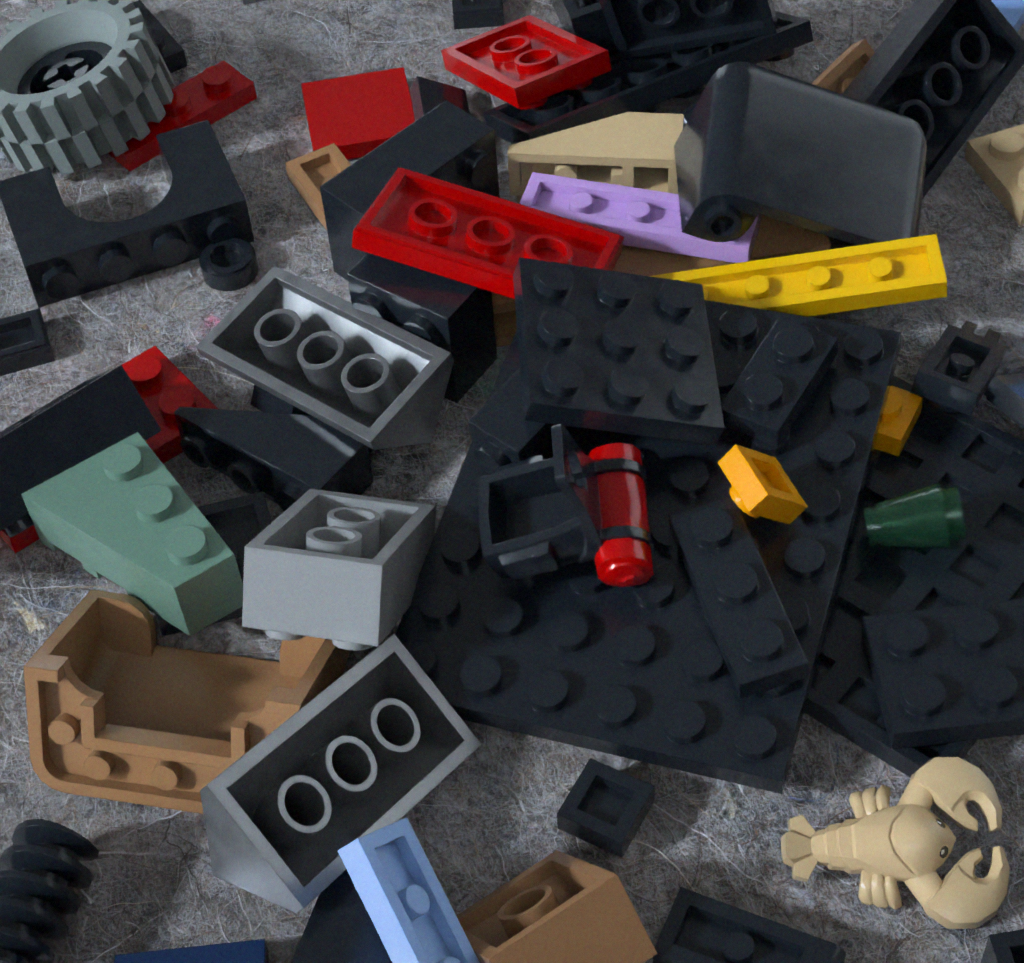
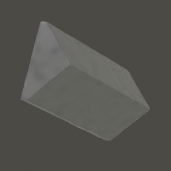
[196,265,454,450]
[200,634,481,913]

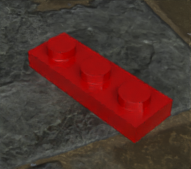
[108,60,257,172]

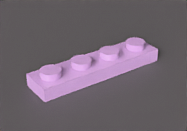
[519,172,761,263]

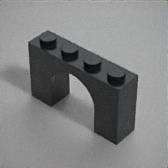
[0,120,254,308]

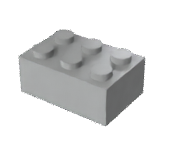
[242,489,436,651]

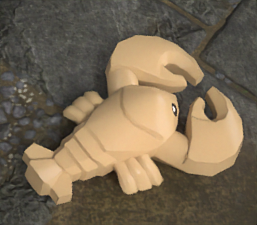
[781,757,1010,929]

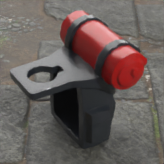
[478,423,655,587]

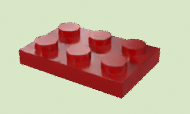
[441,15,612,109]

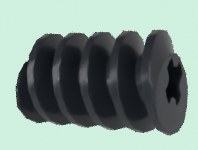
[0,819,99,963]

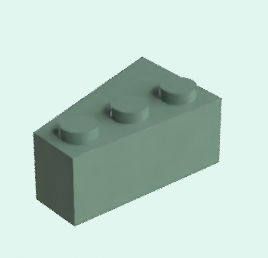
[21,432,243,636]

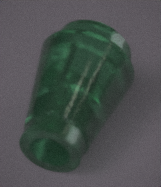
[863,482,966,548]

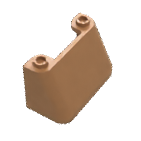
[24,589,349,814]

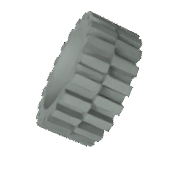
[0,0,174,175]

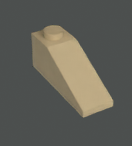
[508,112,684,196]

